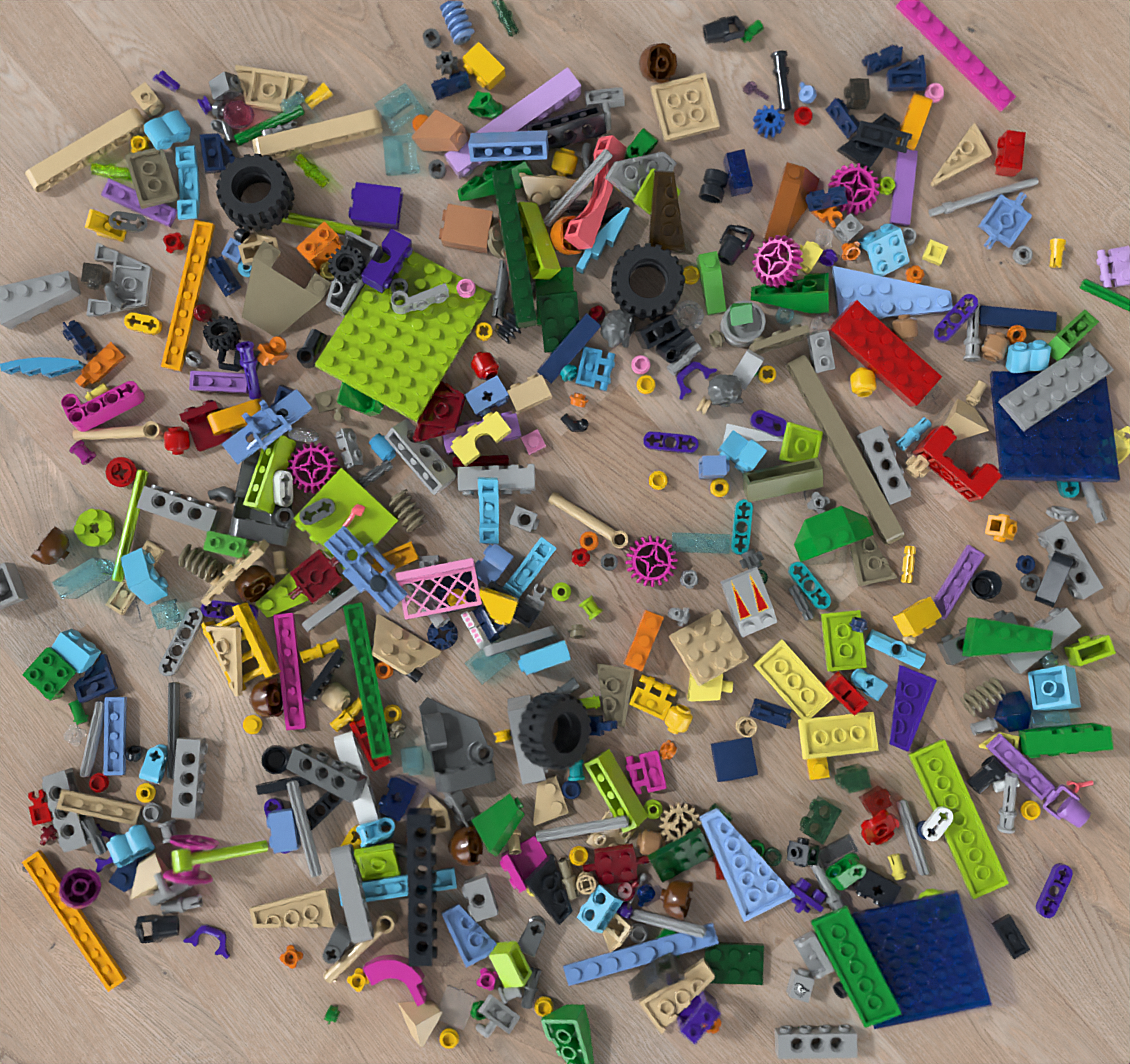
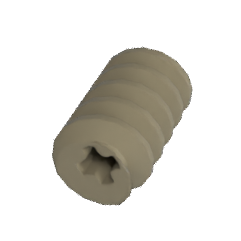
[389,489,427,533]
[178,544,223,583]
[961,677,1006,717]

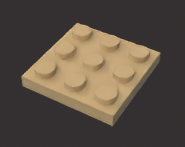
[650,73,720,143]
[669,609,749,686]

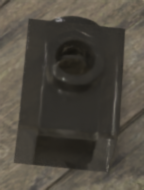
[844,78,871,110]
[81,262,111,290]

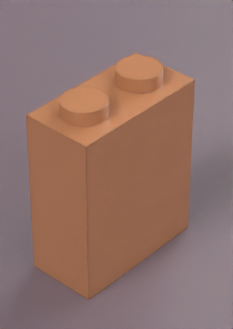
[439,204,494,253]

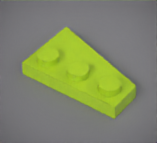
[255,567,309,618]

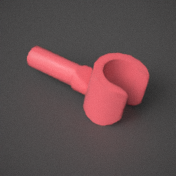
[343,504,365,528]
[1066,780,1094,793]

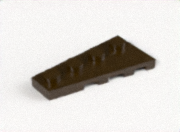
[648,170,686,251]

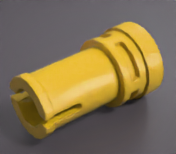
[304,82,333,110]
[1049,239,1066,268]

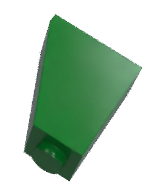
[471,793,525,857]

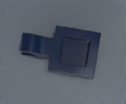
[589,715,618,736]

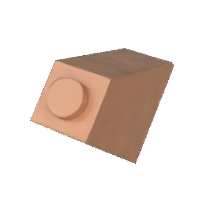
[411,110,470,151]

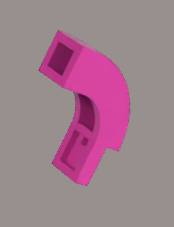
[363,955,428,1007]

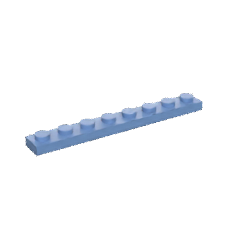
[563,923,719,986]

